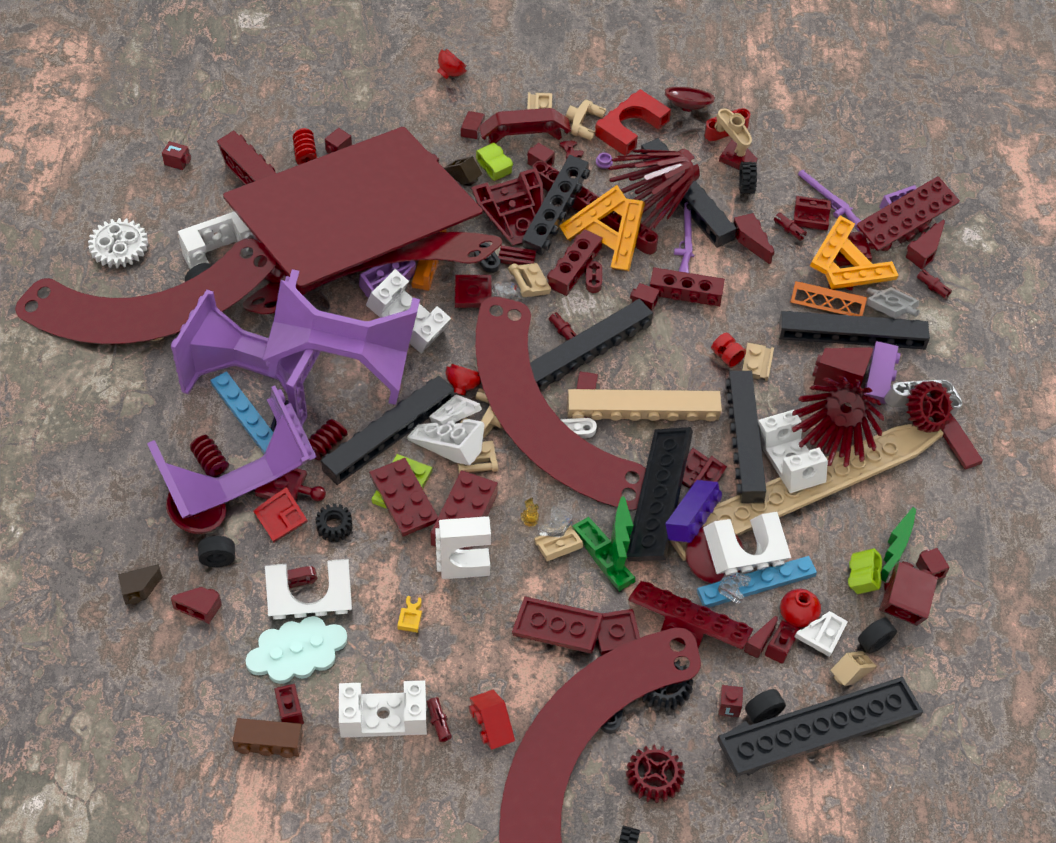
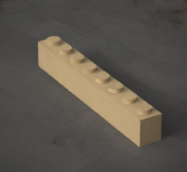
[567,389,722,422]

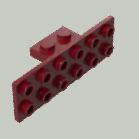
[857,176,960,251]
[628,581,753,649]

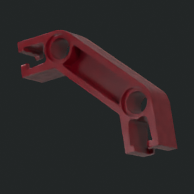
[480,108,571,144]

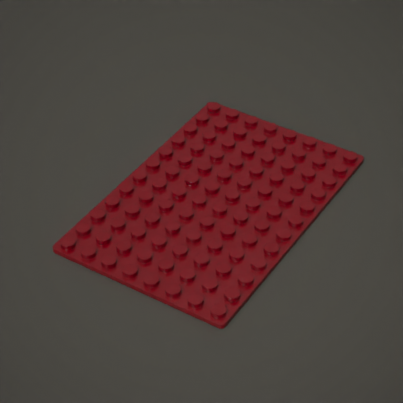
[223,127,483,288]

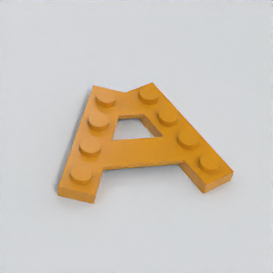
[559,185,645,272]
[810,216,899,289]

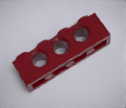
[547,229,603,296]
[650,267,725,307]

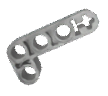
[884,380,962,416]

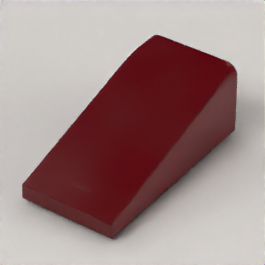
[461,111,485,139]
[744,616,778,658]
[765,620,800,664]
[274,683,304,725]

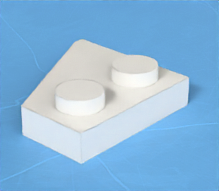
[429,394,482,425]
[794,611,848,657]

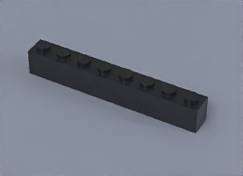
[640,138,736,248]
[530,299,653,390]
[779,311,930,350]
[725,371,766,503]
[321,375,454,485]

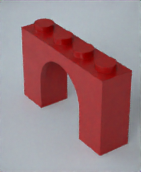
[595,89,671,156]

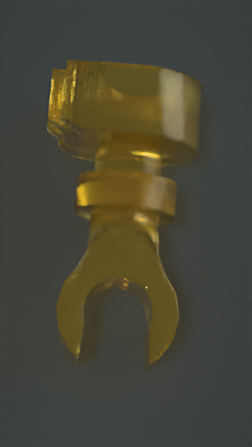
[520,497,539,526]

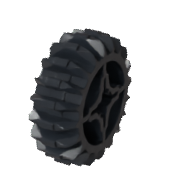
[642,659,693,712]

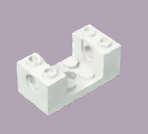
[178,212,259,269]
[366,269,451,354]
[758,410,828,493]
[339,680,427,738]

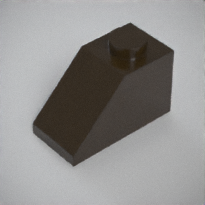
[444,156,482,185]
[118,564,162,605]

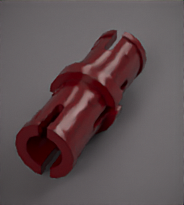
[774,212,807,241]
[917,269,952,299]
[549,312,577,341]
[426,697,452,742]

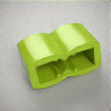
[476,143,513,181]
[848,548,882,594]

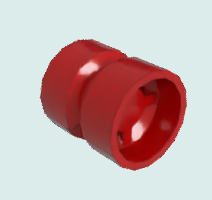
[711,332,746,368]

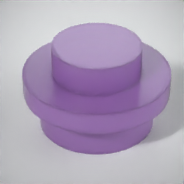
[596,153,613,169]

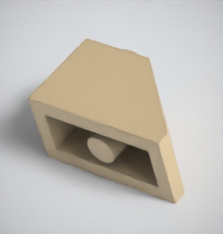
[830,651,877,686]

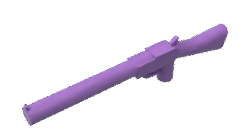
[798,170,861,231]
[674,202,695,273]

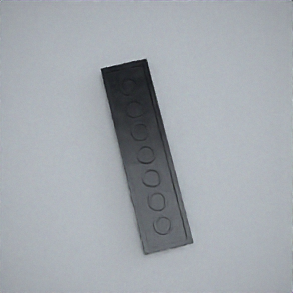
[626,427,693,562]

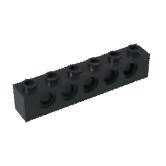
[522,155,590,255]

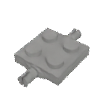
[866,287,920,318]

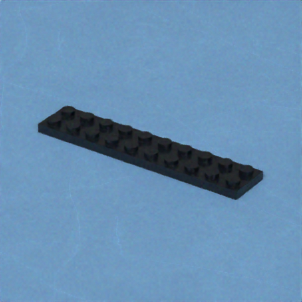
[717,676,923,777]

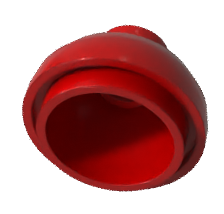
[437,48,467,79]
[445,364,481,396]
[780,589,821,628]

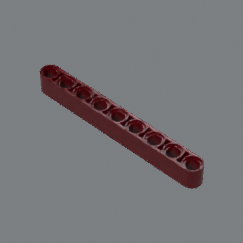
[533,161,659,255]

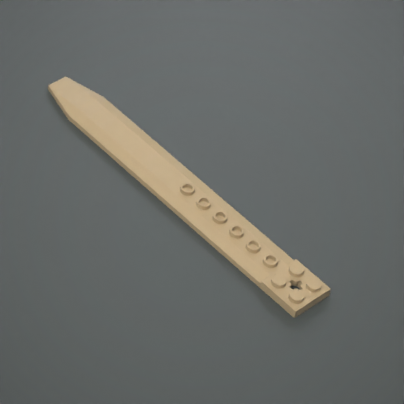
[670,420,943,561]

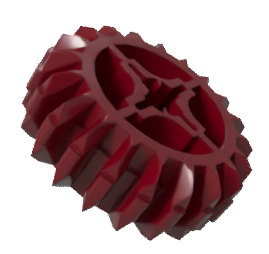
[905,381,954,433]
[626,744,685,804]

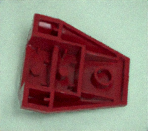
[471,168,545,247]

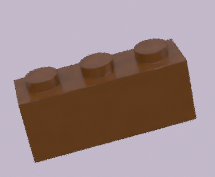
[232,718,303,758]

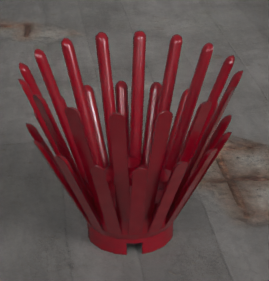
[608,149,700,229]
[792,376,884,467]

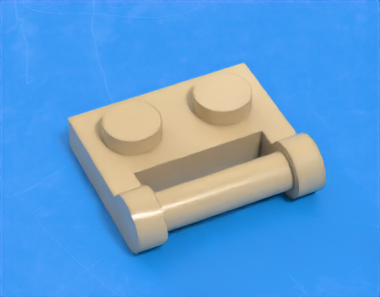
[508,263,551,297]
[457,441,498,473]

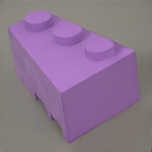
[359,261,416,299]
[865,341,900,404]

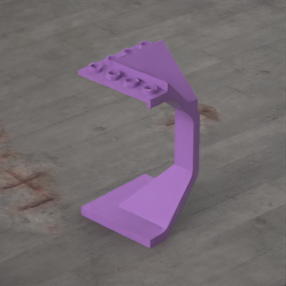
[263,269,420,405]
[171,290,321,426]
[147,386,316,519]

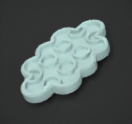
[246,616,348,684]

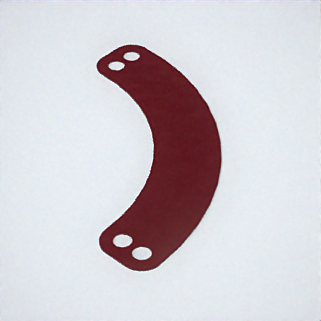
[243,232,502,314]
[15,238,277,344]
[475,297,646,511]
[499,628,701,843]

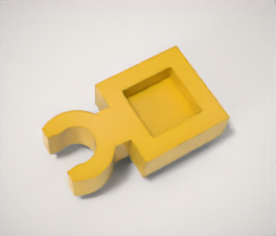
[397,596,422,633]

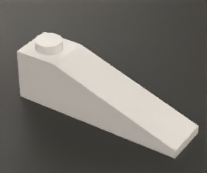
[406,419,484,466]

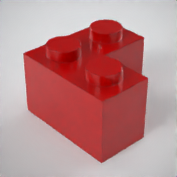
[469,689,515,750]

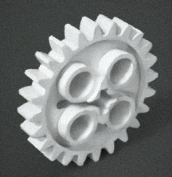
[88,218,148,268]

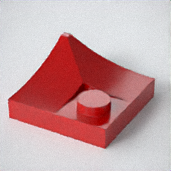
[253,487,308,543]

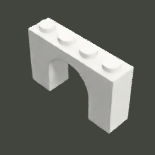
[703,512,791,576]
[435,516,491,579]
[265,559,352,619]

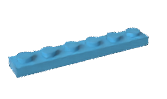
[210,371,274,454]
[697,556,817,608]

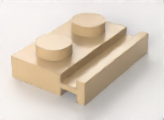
[527,92,552,109]
[742,343,774,381]
[534,525,583,561]

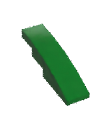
[611,496,633,570]
[881,507,916,583]
[572,517,636,591]

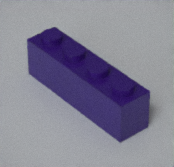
[665,480,722,543]

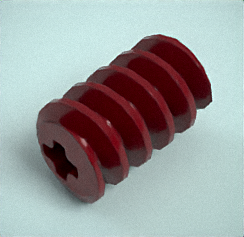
[308,419,348,460]
[190,434,229,477]

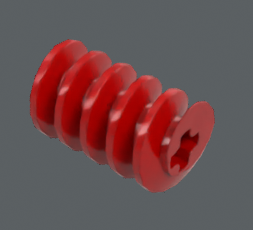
[292,128,317,165]

